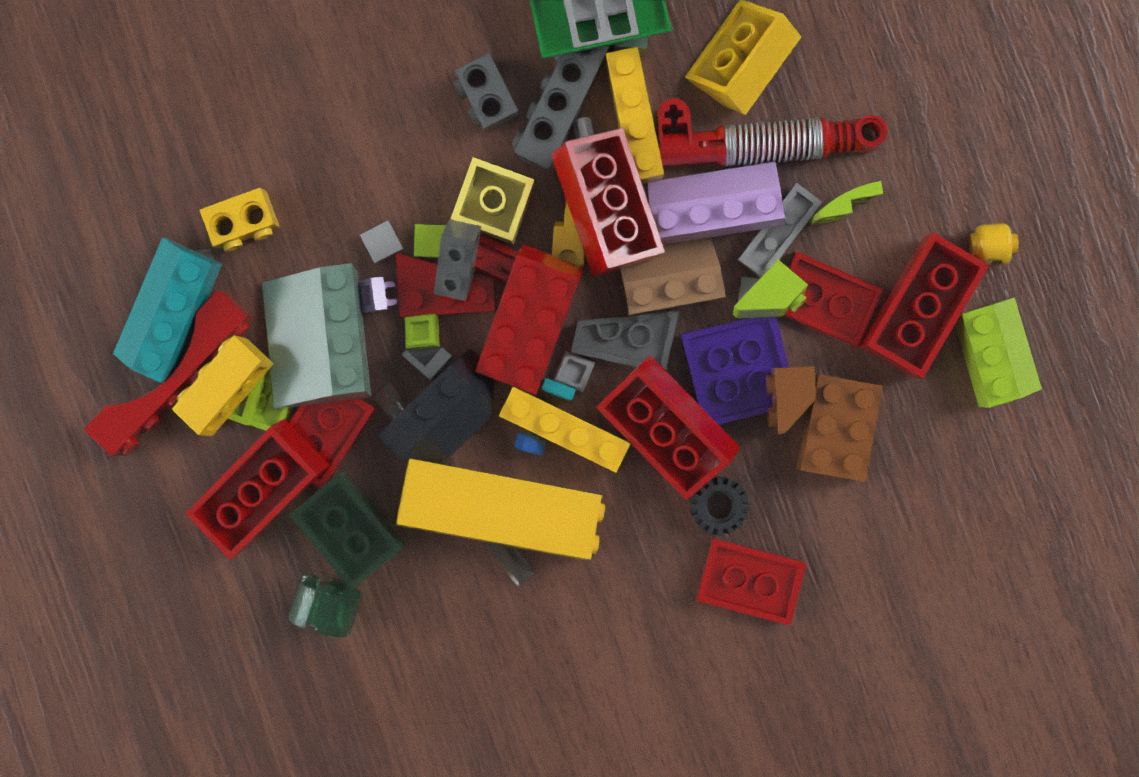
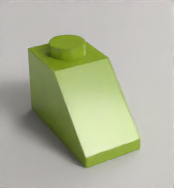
[733,259,808,318]

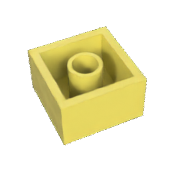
[451,157,535,245]

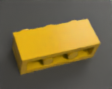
[172,335,274,436]

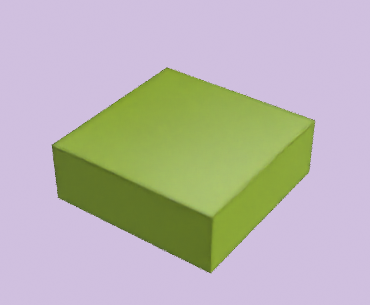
[414,224,446,258]
[404,314,440,351]

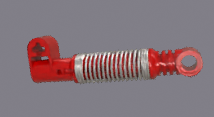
[656,98,888,167]

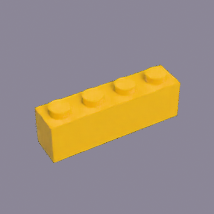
[605,47,664,184]
[499,387,630,473]

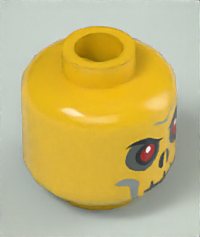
[969,223,1019,266]

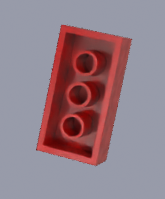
[551,128,665,278]
[859,232,990,379]
[475,244,584,395]
[596,355,741,500]
[185,419,329,561]

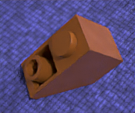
[766,366,816,434]

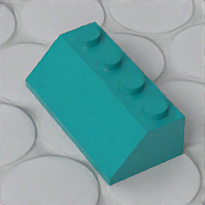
[113,237,222,383]

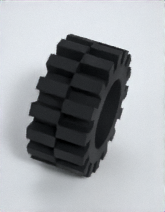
[689,476,749,536]

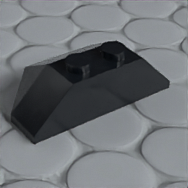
[378,349,494,460]

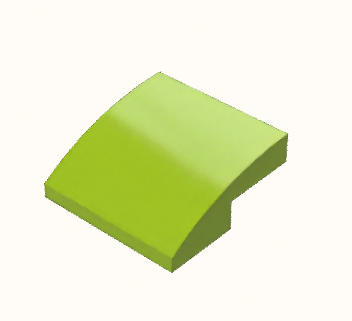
[809,181,883,226]
[228,369,293,431]

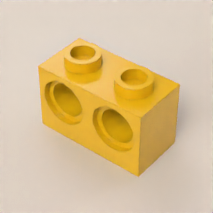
[200,188,280,252]

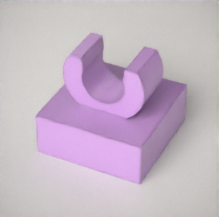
[359,277,397,313]

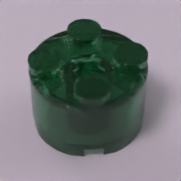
[288,573,363,637]

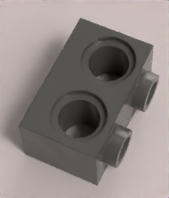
[453,53,519,134]
[434,219,481,301]

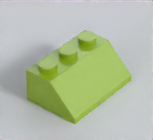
[955,297,1042,408]

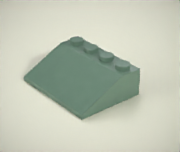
[262,263,371,409]

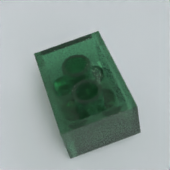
[289,471,406,591]

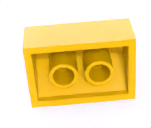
[685,0,802,115]

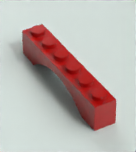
[83,289,253,457]

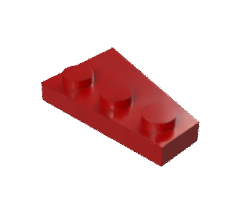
[396,253,496,318]

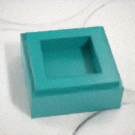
[542,378,576,401]

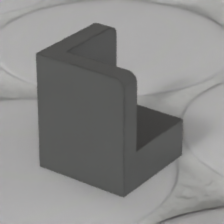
[401,344,454,380]

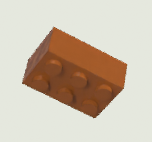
[795,374,883,482]

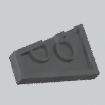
[571,311,679,370]

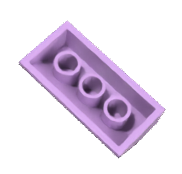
[648,161,785,245]

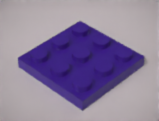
[680,317,789,425]

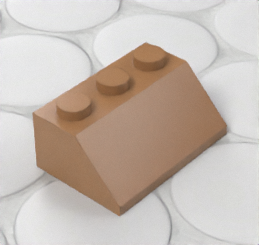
[620,237,726,316]

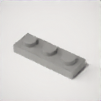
[737,183,822,278]

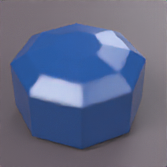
[514,432,546,455]

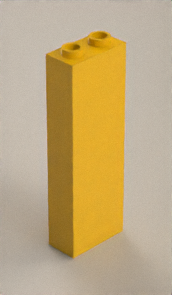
[396,459,605,560]

